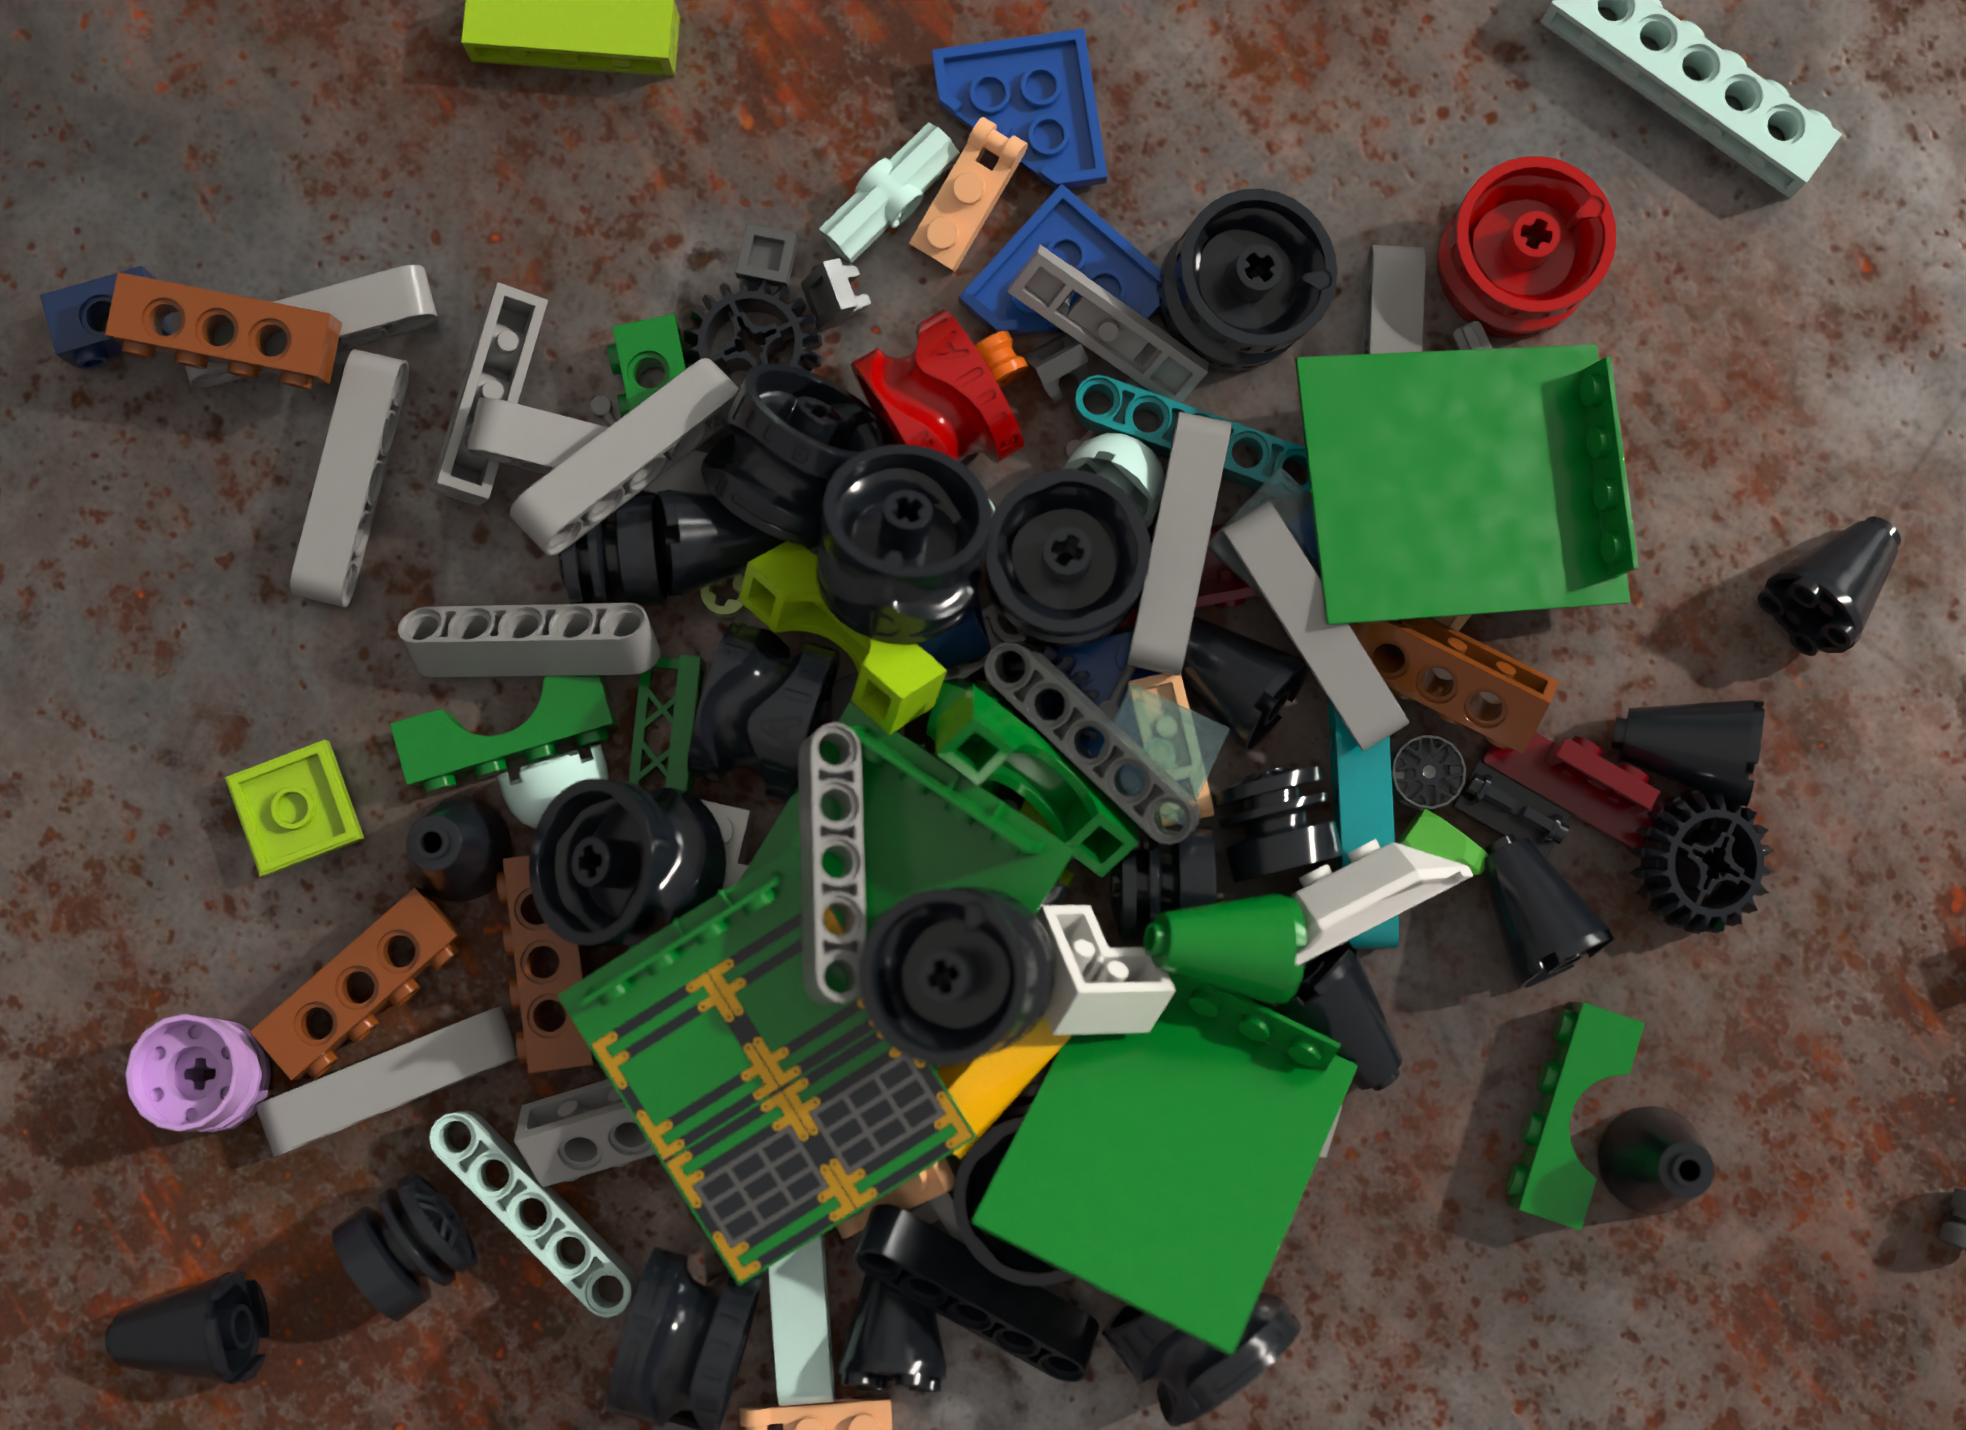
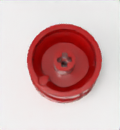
[1437,156,1617,339]
[850,309,1024,463]

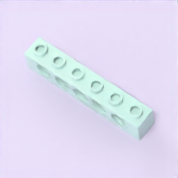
[1540,0,1842,199]

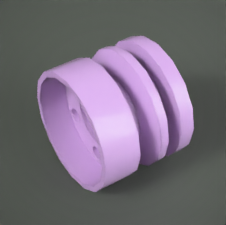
[126,1014,272,1132]

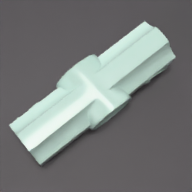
[819,122,960,264]

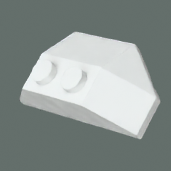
[1291,839,1473,965]

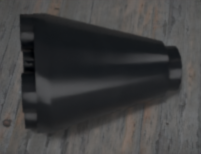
[1757,516,1901,656]
[838,1274,947,1392]

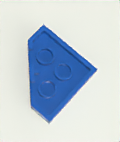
[932,28,1108,190]
[958,184,1161,335]

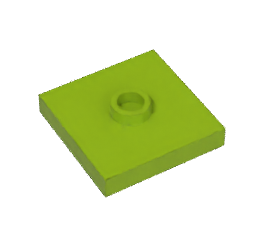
[225,740,365,877]

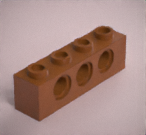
[105,272,342,390]
[1349,618,1560,754]
[497,855,599,1074]
[250,887,467,1081]

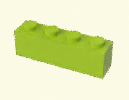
[461,0,680,77]

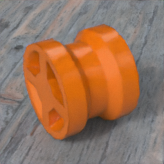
[974,330,1029,389]

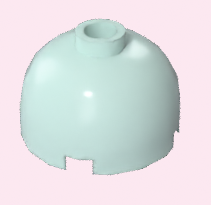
[1061,433,1165,529]
[497,745,609,829]

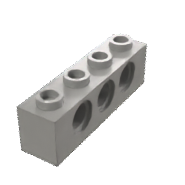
[429,282,548,507]
[514,1079,656,1188]

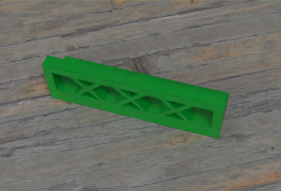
[628,654,706,794]

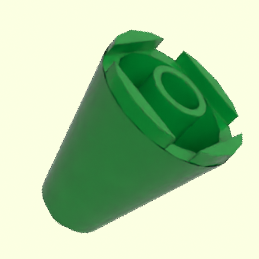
[1144,894,1307,1004]

